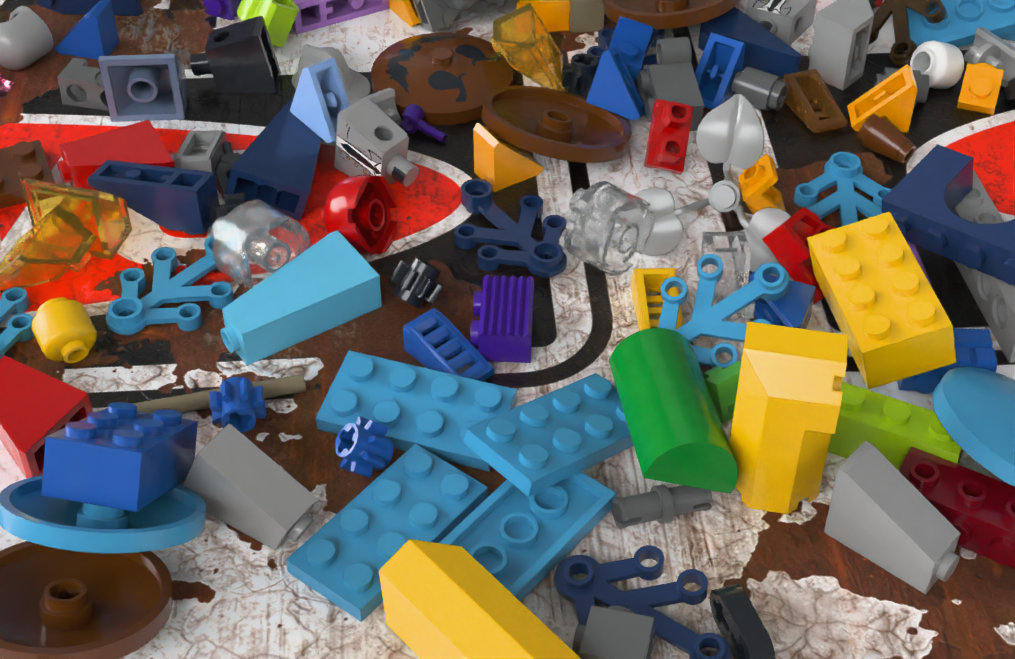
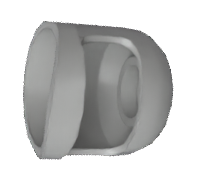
[0,5,54,71]

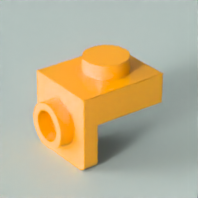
[957,63,1004,115]
[738,154,786,214]

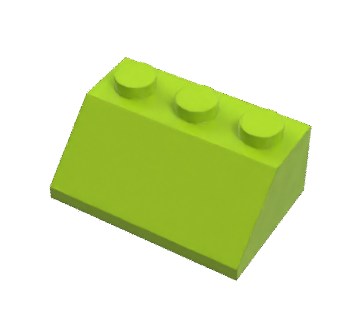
[828,382,964,478]

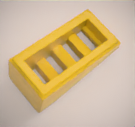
[630,268,684,331]

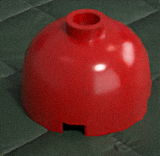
[322,174,397,256]

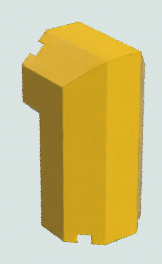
[729,321,848,514]
[379,539,581,659]

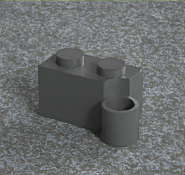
[637,37,704,131]

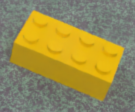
[807,212,957,390]

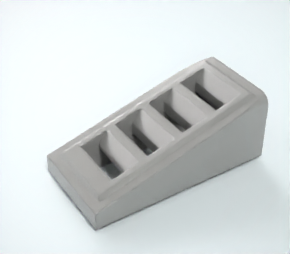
[173,130,227,173]

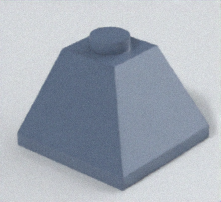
[98,54,189,122]

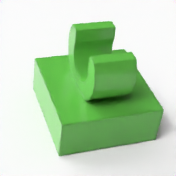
[703,361,741,424]

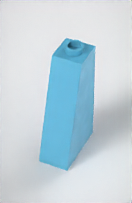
[220,230,382,365]

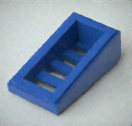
[403,308,494,381]

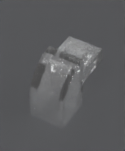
[701,231,755,321]

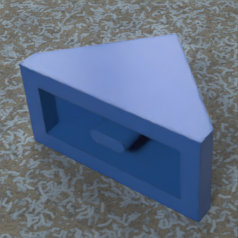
[54,0,119,60]
[695,32,746,110]
[586,46,645,121]
[747,272,816,329]

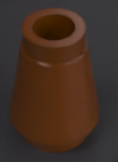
[857,114,916,165]

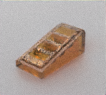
[782,69,848,133]

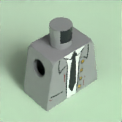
[746,0,817,46]
[334,97,419,186]

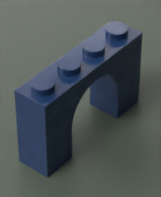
[882,144,1015,286]

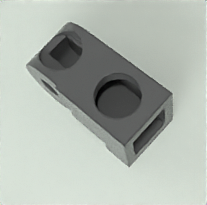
[57,57,109,111]

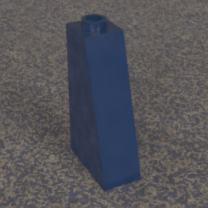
[223,97,322,221]

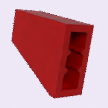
[57,120,175,197]
[0,355,93,479]

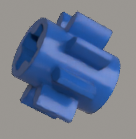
[209,377,266,433]
[335,416,393,478]

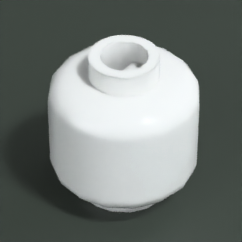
[910,40,964,89]

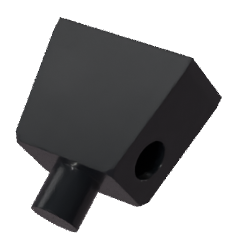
[190,16,281,94]

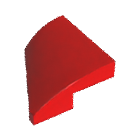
[762,207,836,305]

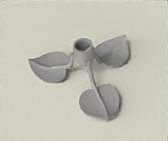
[614,94,791,277]

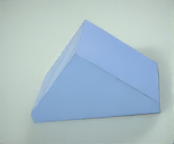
[290,57,350,143]

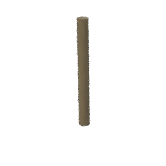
[132,374,306,414]

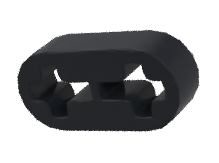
[710,583,776,659]

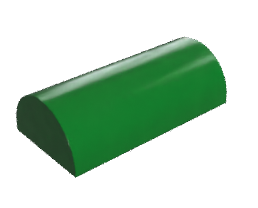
[609,328,738,493]

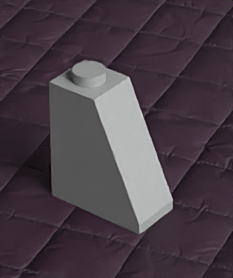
[183,423,318,551]
[824,441,961,594]

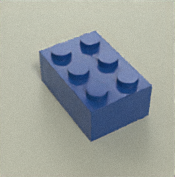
[41,402,198,512]

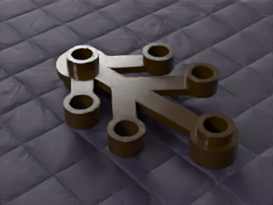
[869,0,946,68]

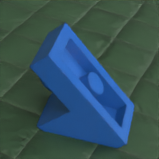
[608,17,654,81]

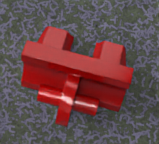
[644,99,694,175]

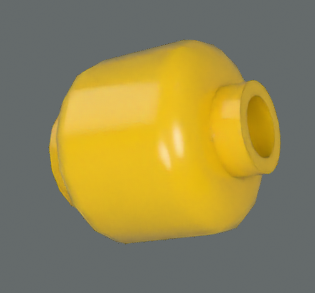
[31,297,97,363]

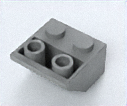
[808,0,874,91]

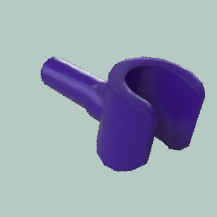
[401,104,447,143]

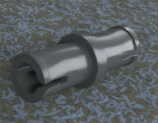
[612,484,713,529]

